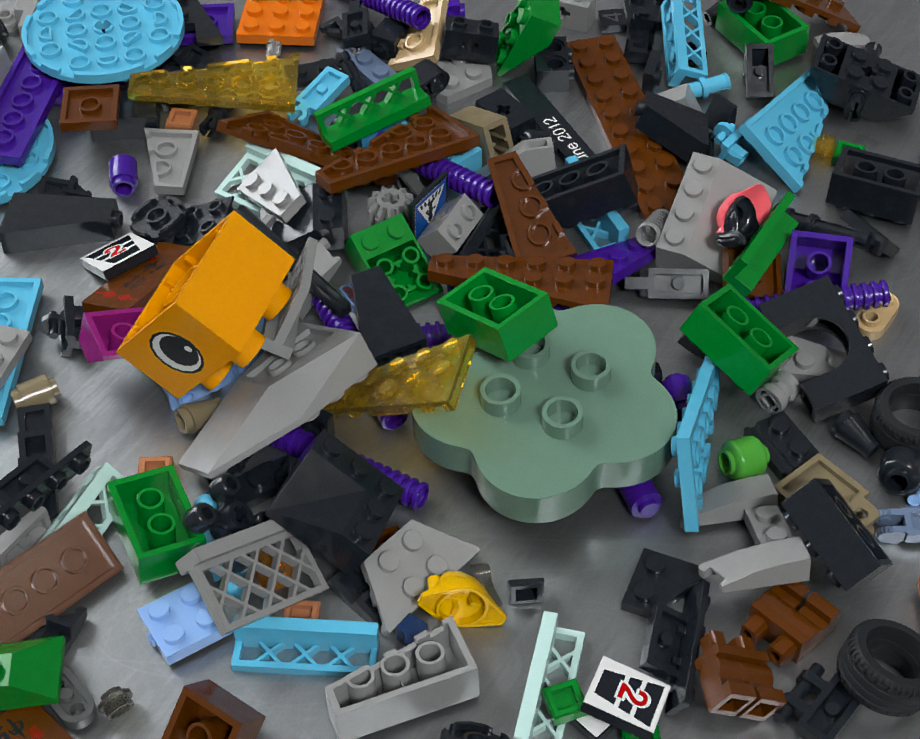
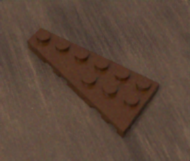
[315,104,480,194]
[216,111,396,187]
[427,253,614,308]

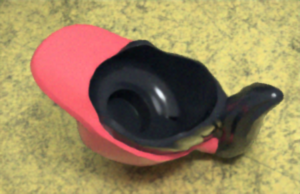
[713,184,771,248]

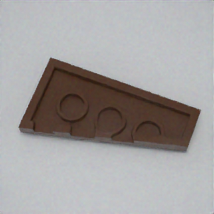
[770,0,861,33]
[487,151,577,258]

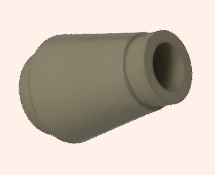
[174,397,222,434]

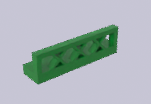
[313,66,432,152]
[722,191,799,298]

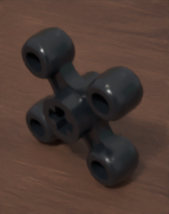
[184,473,271,573]

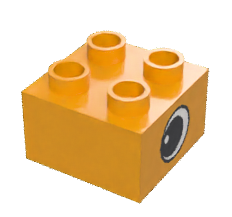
[116,210,295,399]

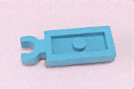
[287,66,350,127]

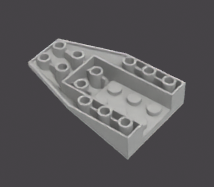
[178,322,378,479]

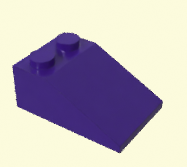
[783,230,854,293]

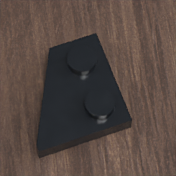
[621,548,706,619]

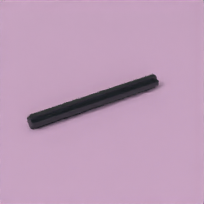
[234,205,352,318]

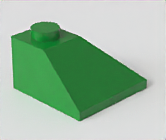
[0,635,66,711]

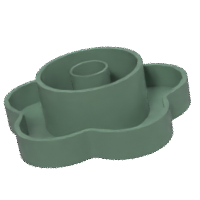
[411,304,677,523]

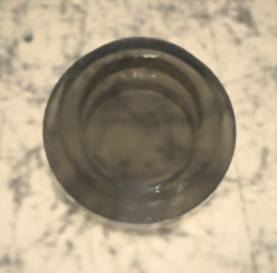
[97,686,134,720]

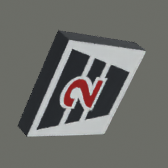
[80,232,159,281]
[579,656,671,739]

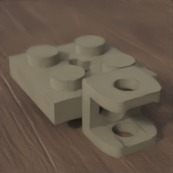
[774,453,880,538]

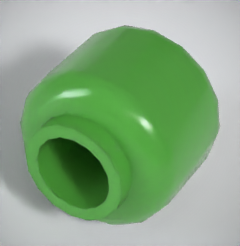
[717,436,770,481]

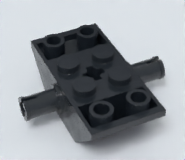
[810,33,920,122]

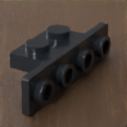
[0,440,92,535]
[639,579,711,716]

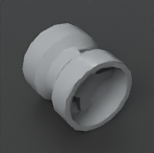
[755,370,801,415]

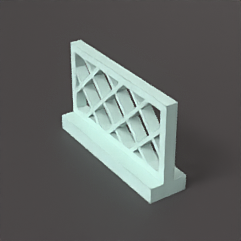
[214,141,349,217]

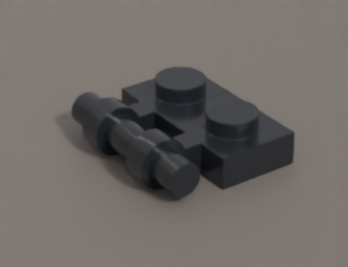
[773,662,862,739]

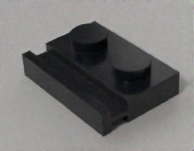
[743,411,820,481]

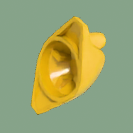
[417,571,507,628]

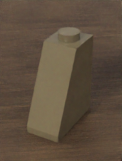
[450,105,514,167]

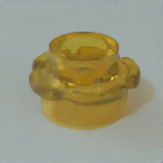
[815,133,836,160]

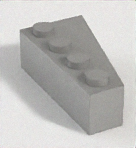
[324,615,480,739]

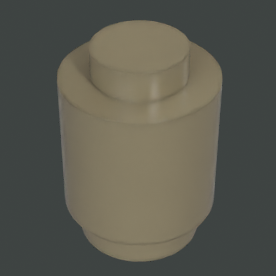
[10,374,61,408]

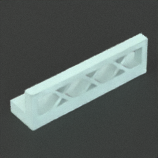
[38,462,124,542]
[513,611,585,739]

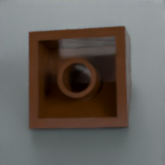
[161,679,266,739]

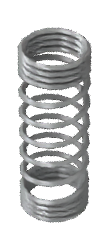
[635,209,669,247]

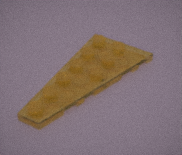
[128,52,300,113]
[323,334,477,419]

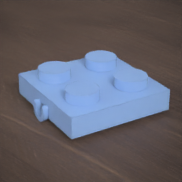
[137,581,233,666]

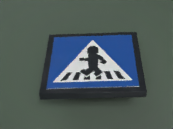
[409,171,448,240]

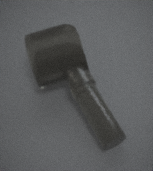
[469,563,503,607]

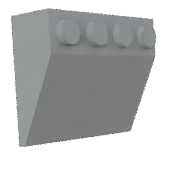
[656,152,777,284]

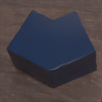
[396,613,428,646]

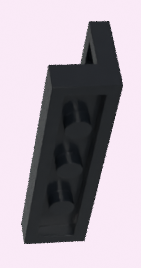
[452,205,508,257]

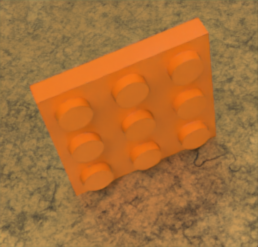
[236,0,325,46]

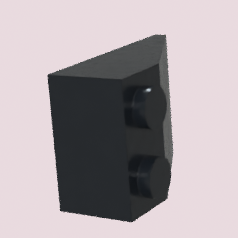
[260,183,348,254]

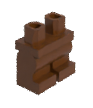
[739,582,840,667]
[694,630,787,721]

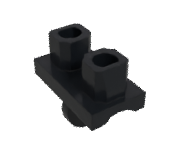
[39,295,87,357]

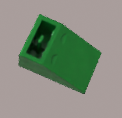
[494,0,561,76]
[344,213,444,308]

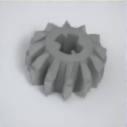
[367,185,414,225]

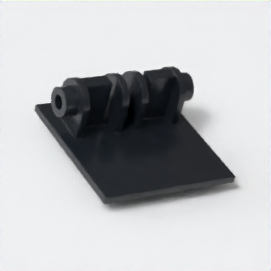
[172,196,234,246]

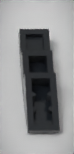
[17,403,59,519]

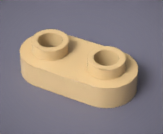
[856,293,900,340]

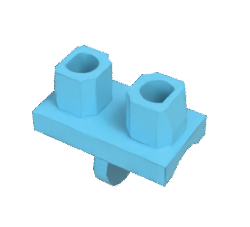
[713,117,756,168]

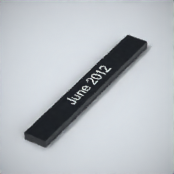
[503,74,638,218]

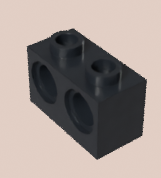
[534,36,574,92]

